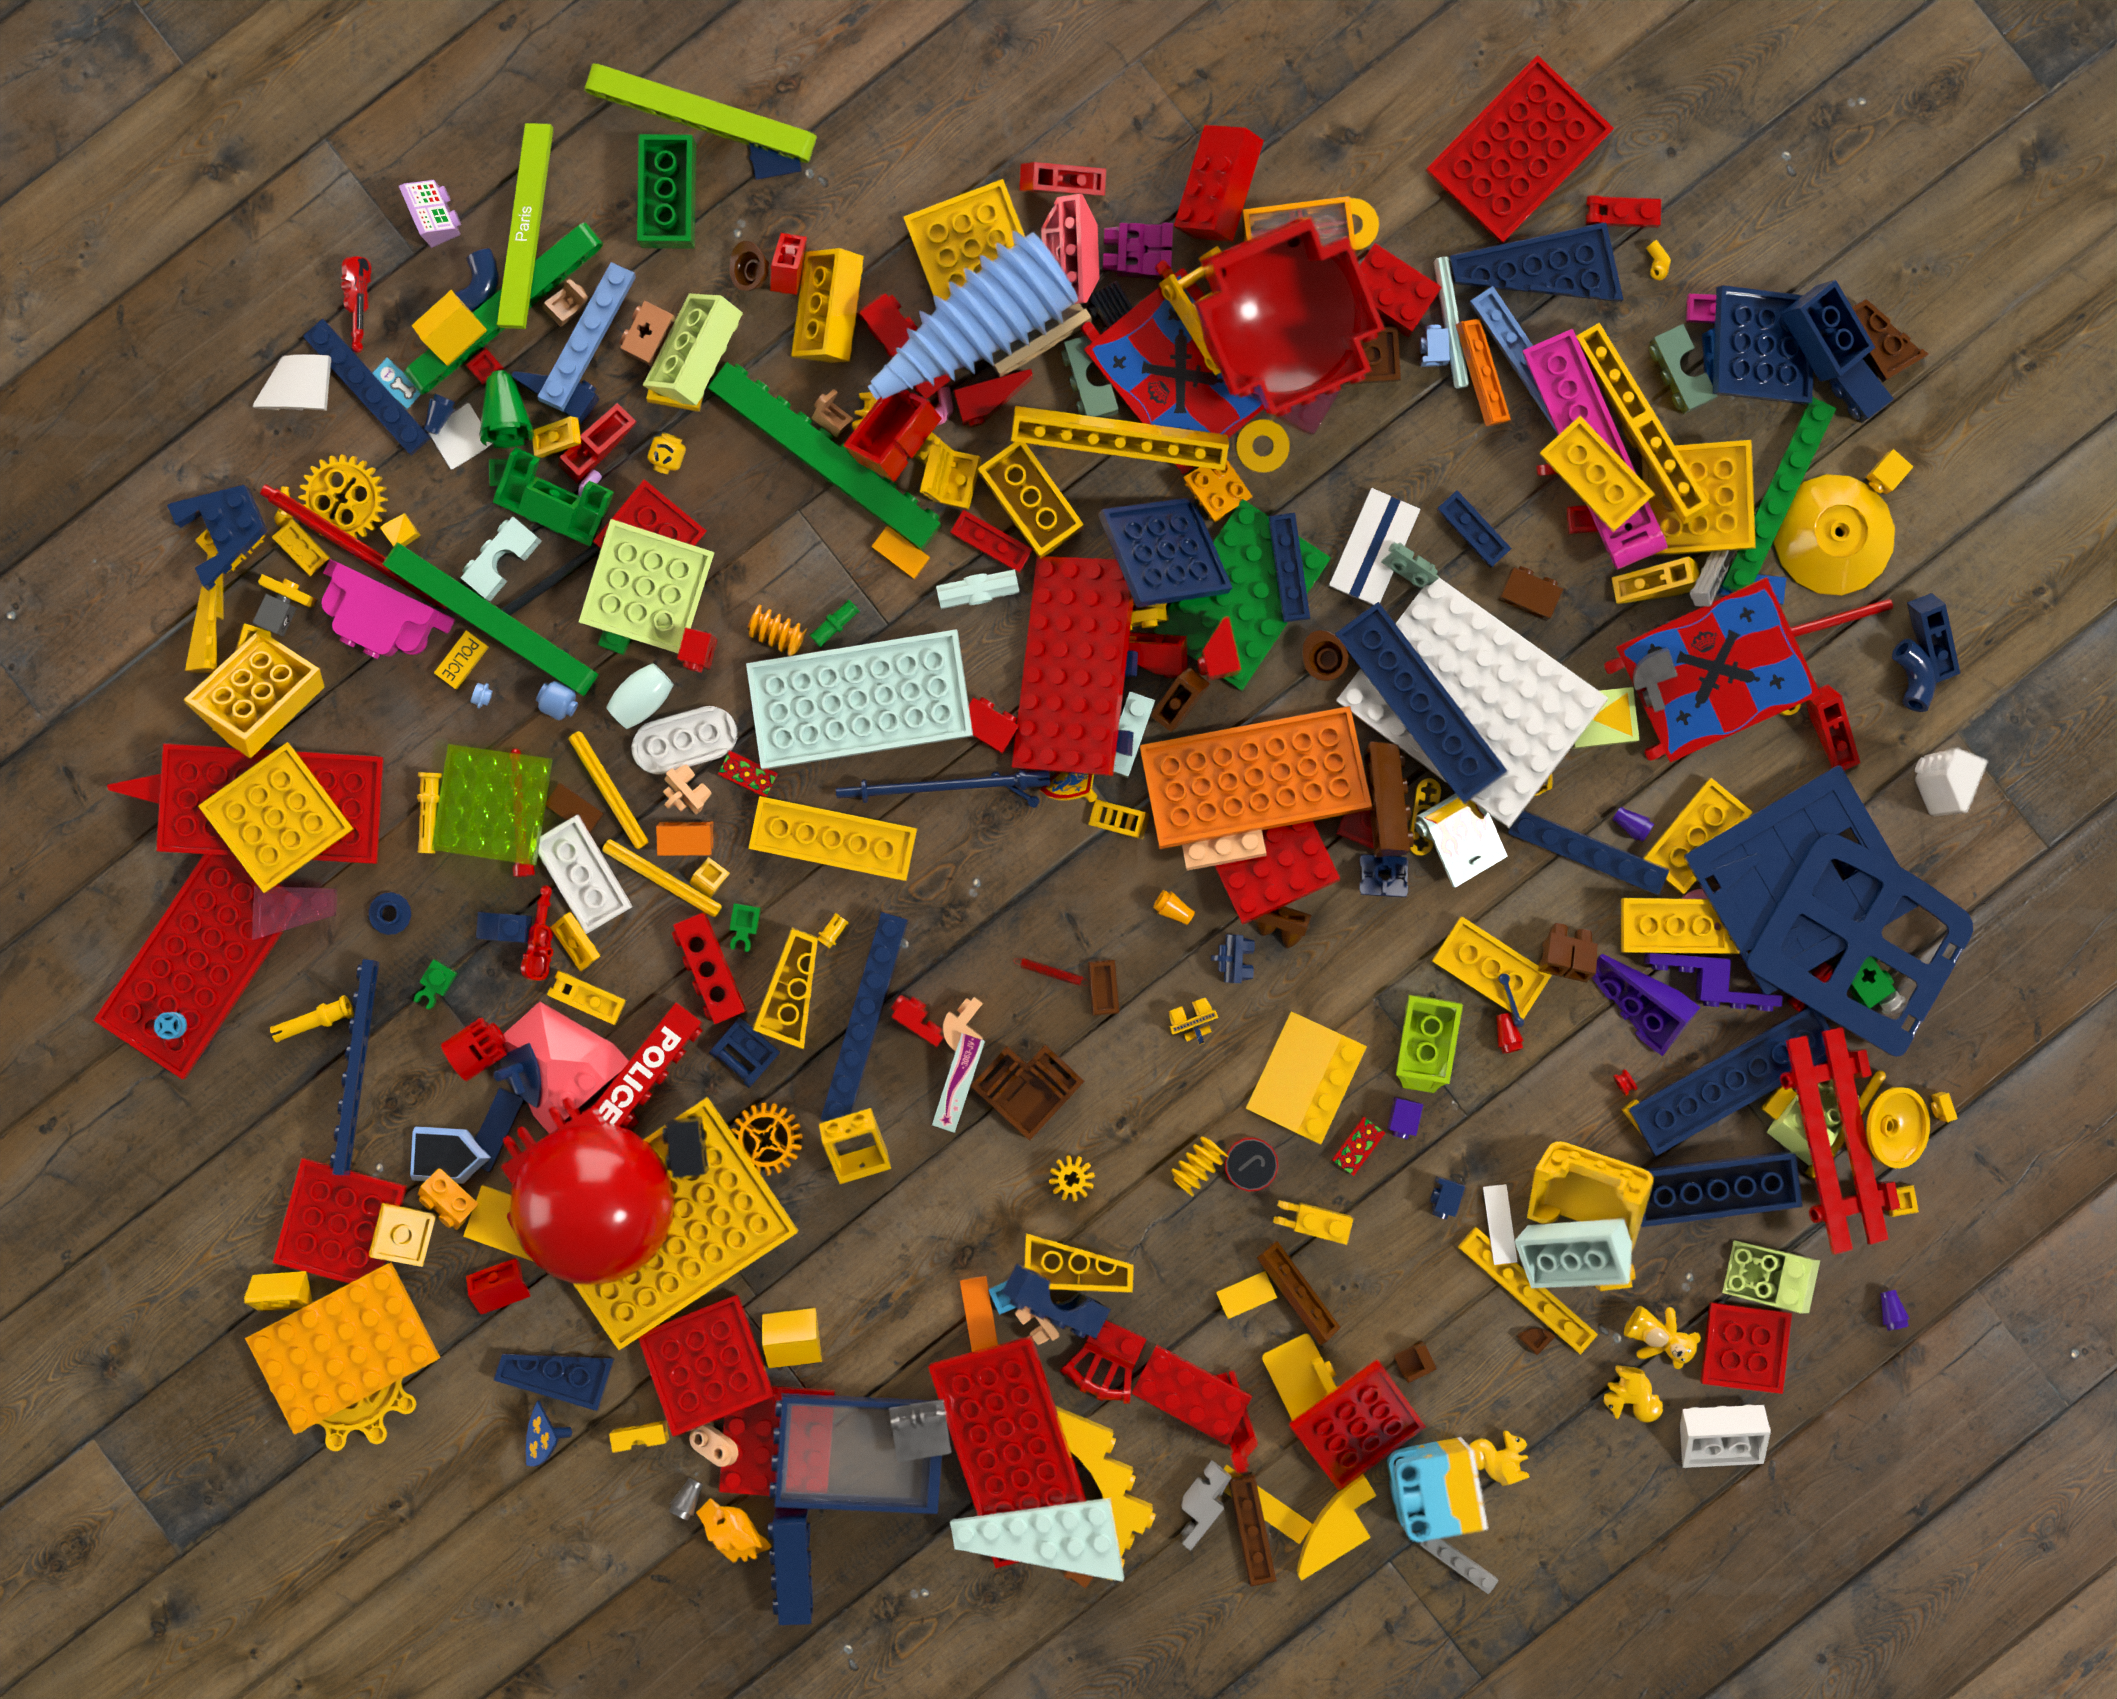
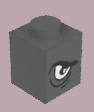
[252,592,297,637]

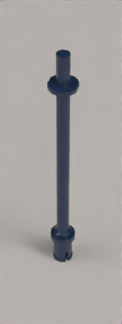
[836,769,1050,803]

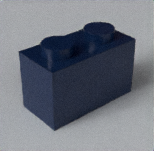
[1829,359,1894,423]

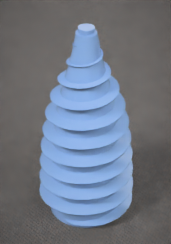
[867,231,1078,400]

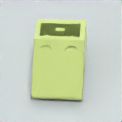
[1767,1079,1859,1166]
[1722,1240,1820,1313]

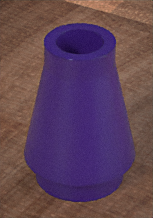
[1612,807,1654,842]
[1880,1290,1910,1331]

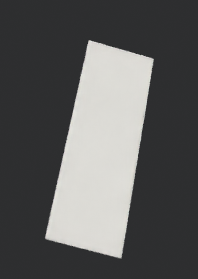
[1483,1184,1517,1265]

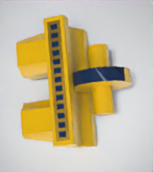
[1169,998,1218,1045]

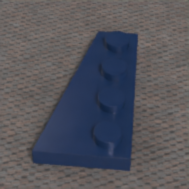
[494,1354,614,1411]

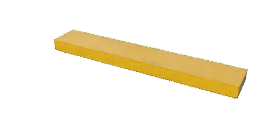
[1458,1227,1598,1355]

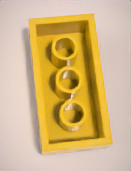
[978,442,1084,559]

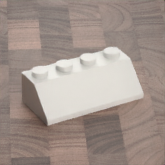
[1915,748,1987,817]

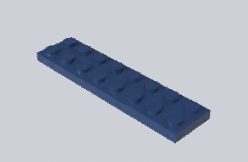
[1335,602,1508,804]
[1628,1006,1830,1156]

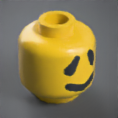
[647,432,686,474]

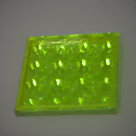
[431,744,553,865]

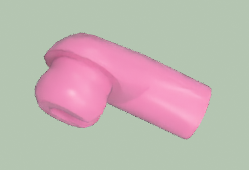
[935,387,954,425]

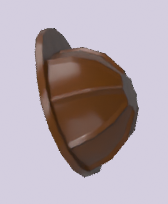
[730,241,769,291]
[1303,630,1349,681]

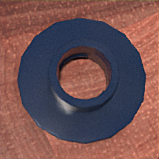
[369,892,411,935]

